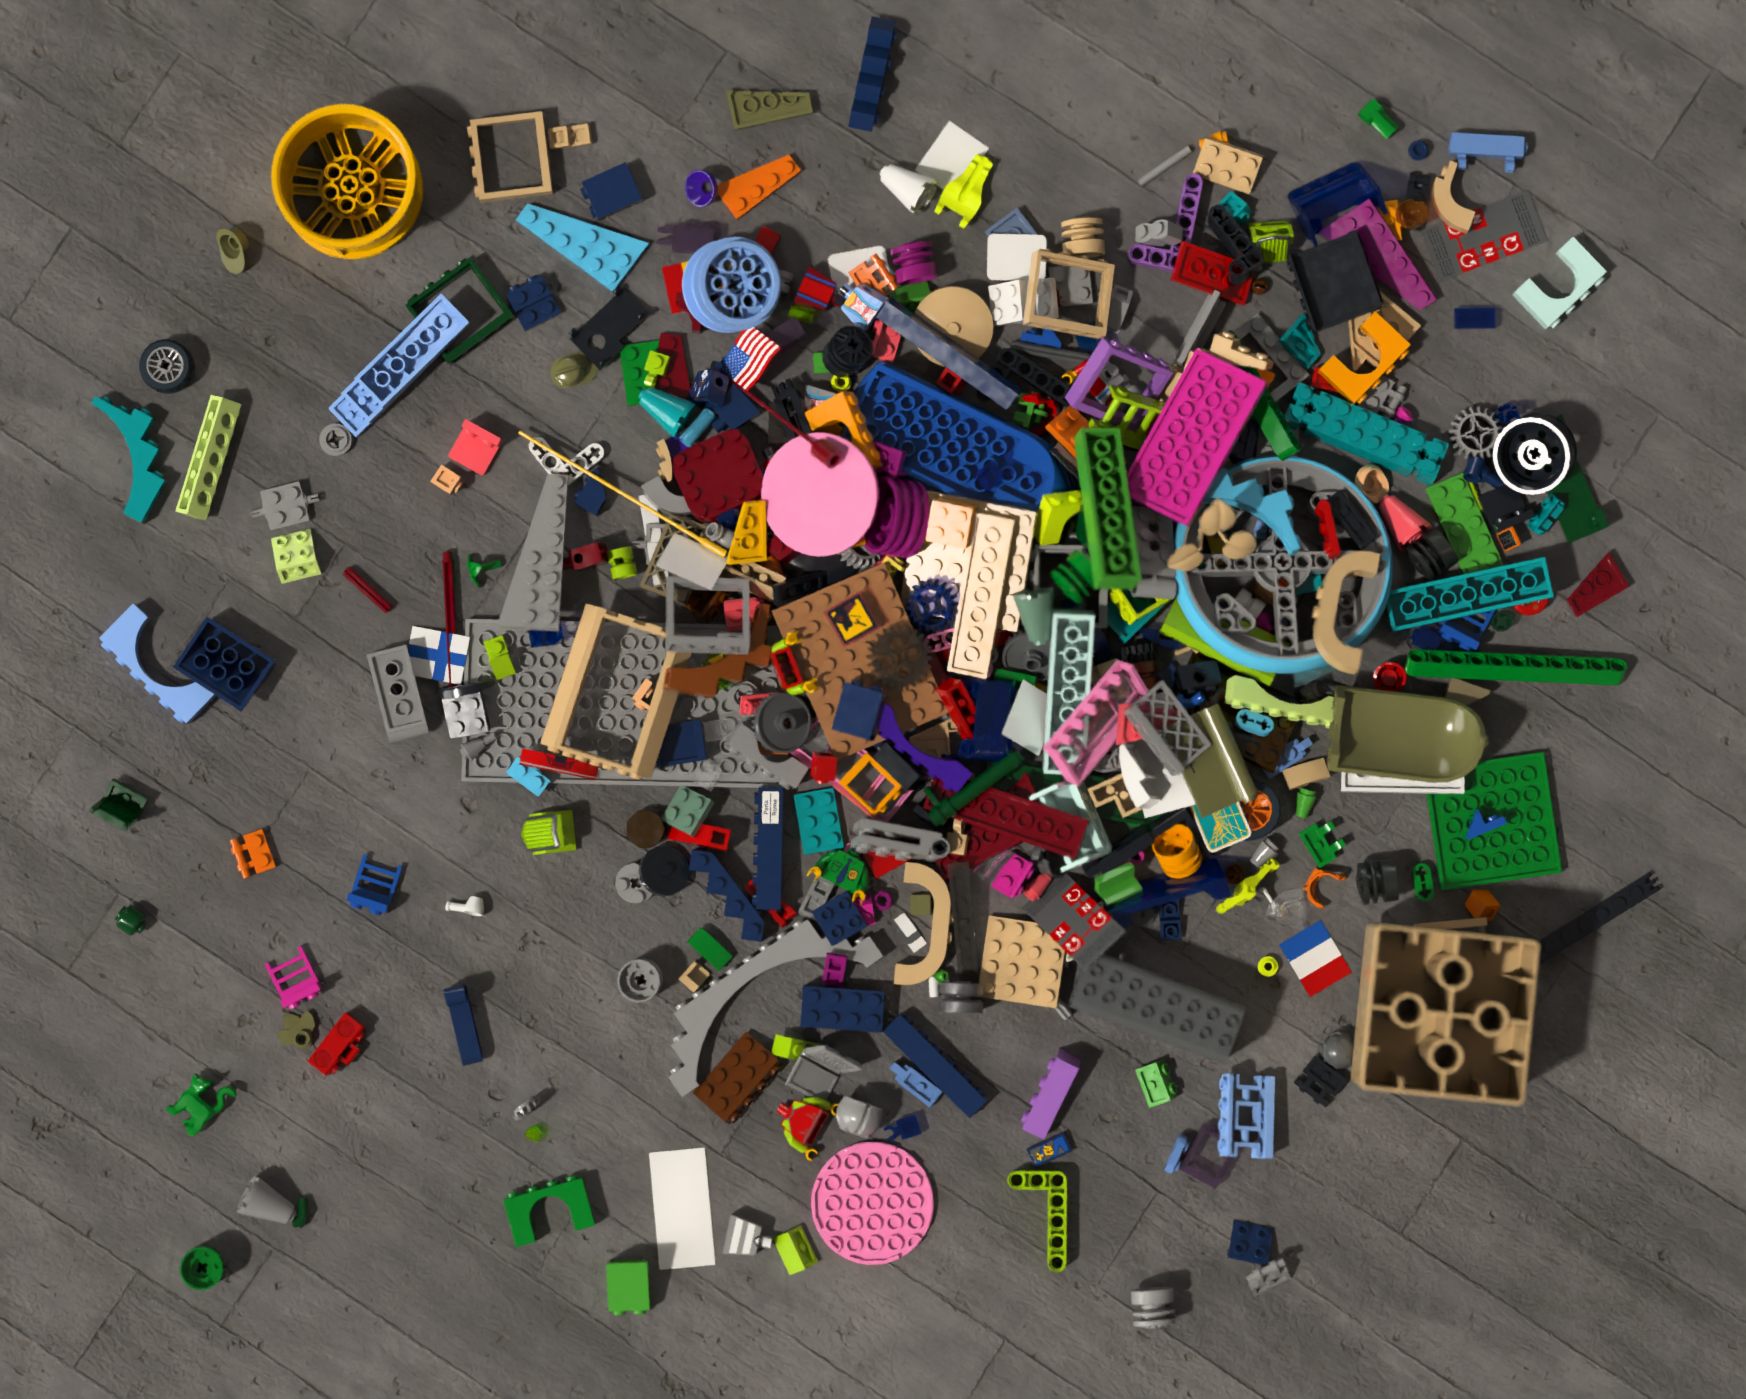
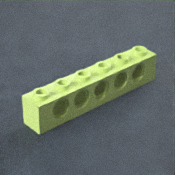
[176,395,241,520]

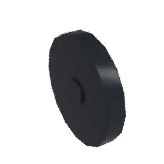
[639,846,690,897]

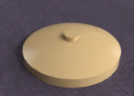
[915,286,993,366]

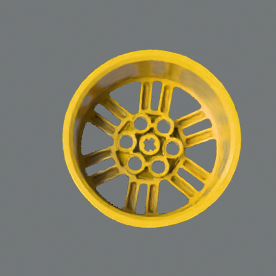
[271,104,424,260]

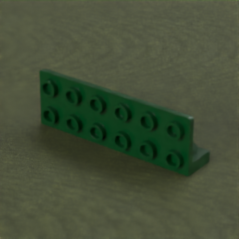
[1522,414,1609,543]

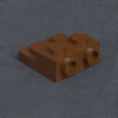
[674,590,730,623]

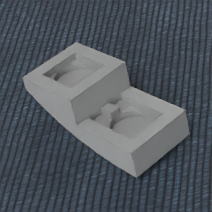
[798,876,835,922]

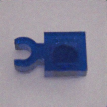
[1492,402,1520,423]
[883,1114,922,1141]

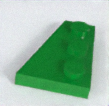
[620,340,659,407]

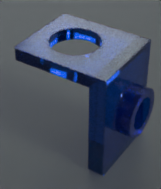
[528,621,564,648]

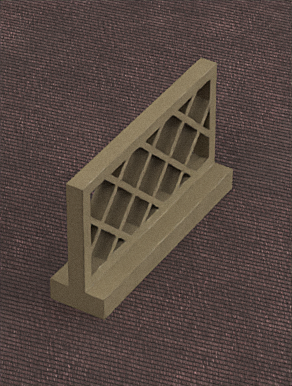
[640,513,713,606]

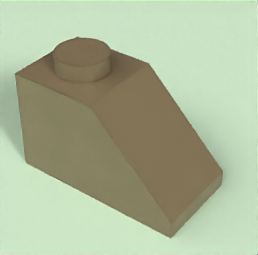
[1443,678,1490,706]

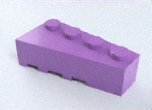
[1021,1048,1081,1140]

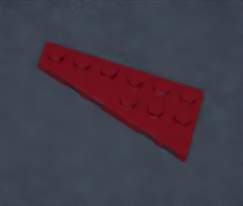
[935,773,1040,882]

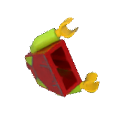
[770,631,821,695]
[777,1097,838,1161]

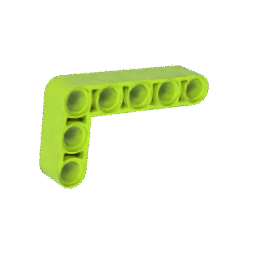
[1007,1170,1067,1272]

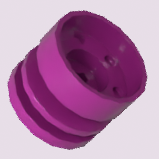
[890,241,938,285]

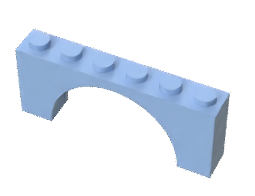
[99,603,216,724]

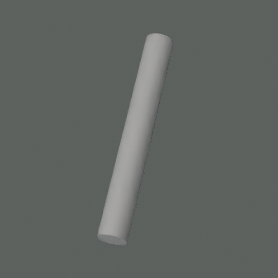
[1138,146,1191,186]

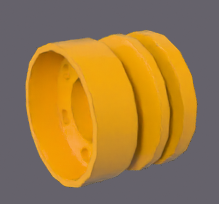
[1152,824,1203,879]

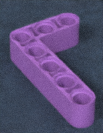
[1128,174,1203,272]

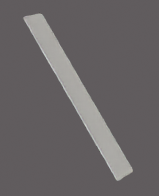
[639,495,669,591]

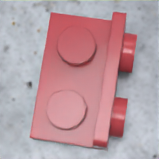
[871,320,901,364]
[724,597,767,632]

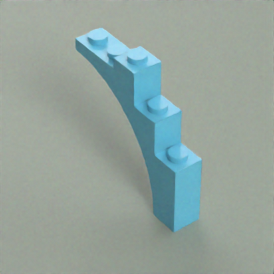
[1202,468,1301,556]

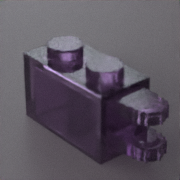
[656,223,715,254]

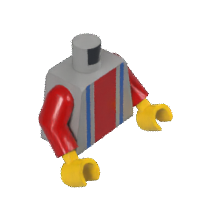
[1061,359,1124,418]

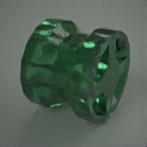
[1490,611,1513,632]

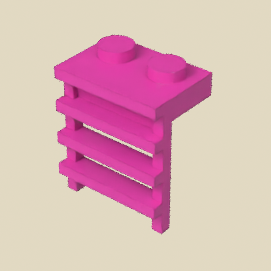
[264,946,323,1010]

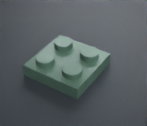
[661,786,715,837]

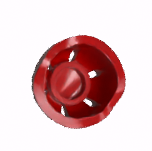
[1373,662,1407,692]

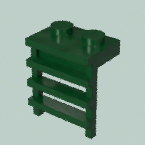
[89,778,150,832]

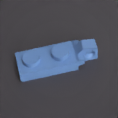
[1261,737,1313,780]
[889,1062,942,1107]

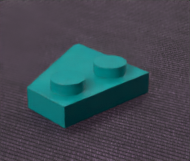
[1278,313,1321,369]

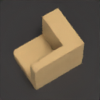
[679,961,710,993]

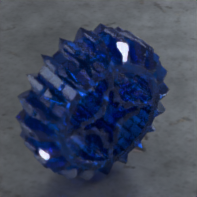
[905,578,959,634]

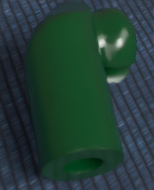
[292,1198,309,1228]

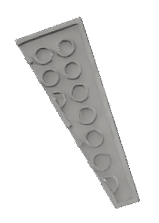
[498,474,568,631]

